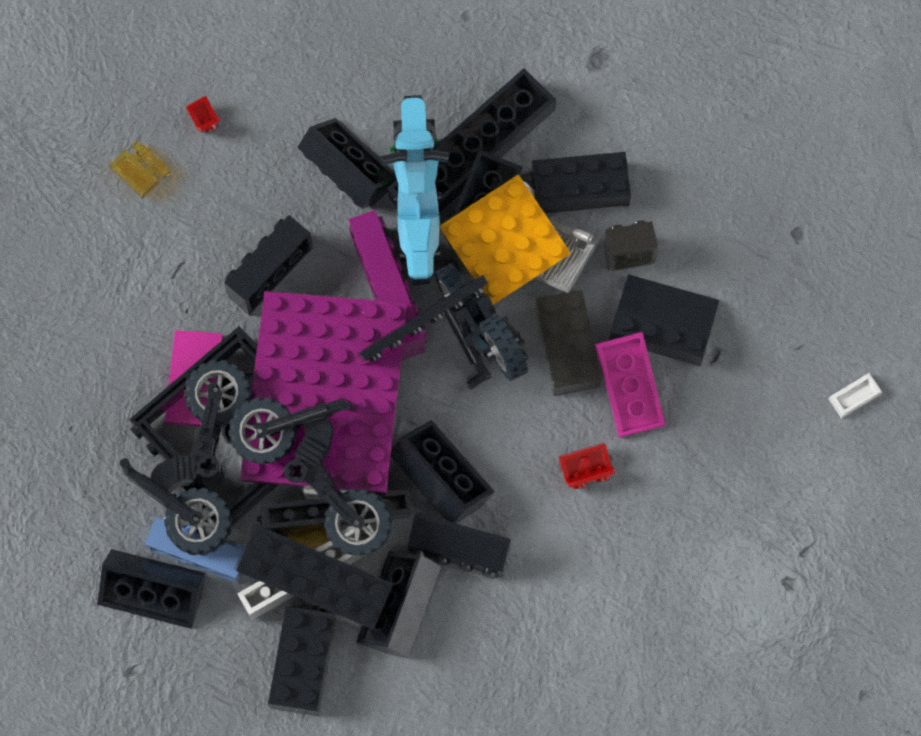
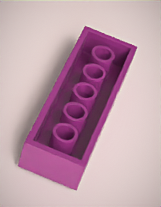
[348,210,428,360]

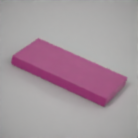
[165,330,223,426]
[595,332,666,438]

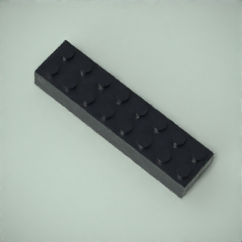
[387,68,556,213]

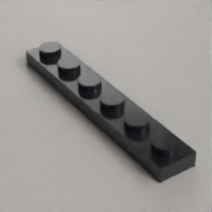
[357,275,488,363]

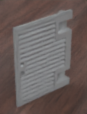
[534,219,600,293]

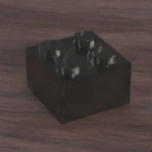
[603,220,658,272]

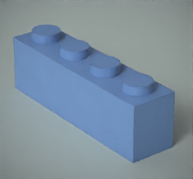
[145,517,244,583]

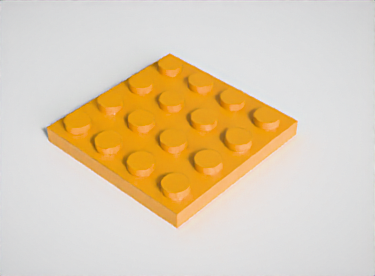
[439,174,571,305]

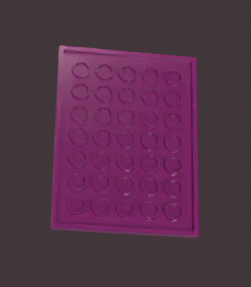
[240,291,409,494]

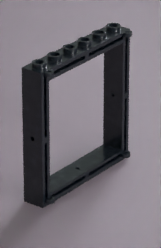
[129,326,278,526]

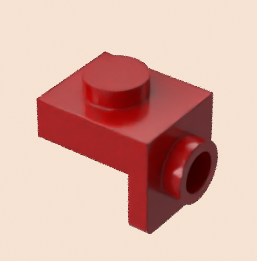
[185,96,221,133]

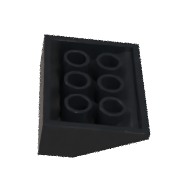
[609,274,719,367]

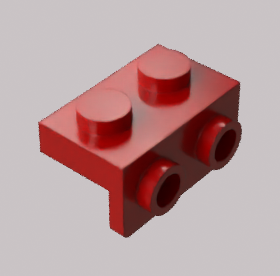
[558,442,615,489]

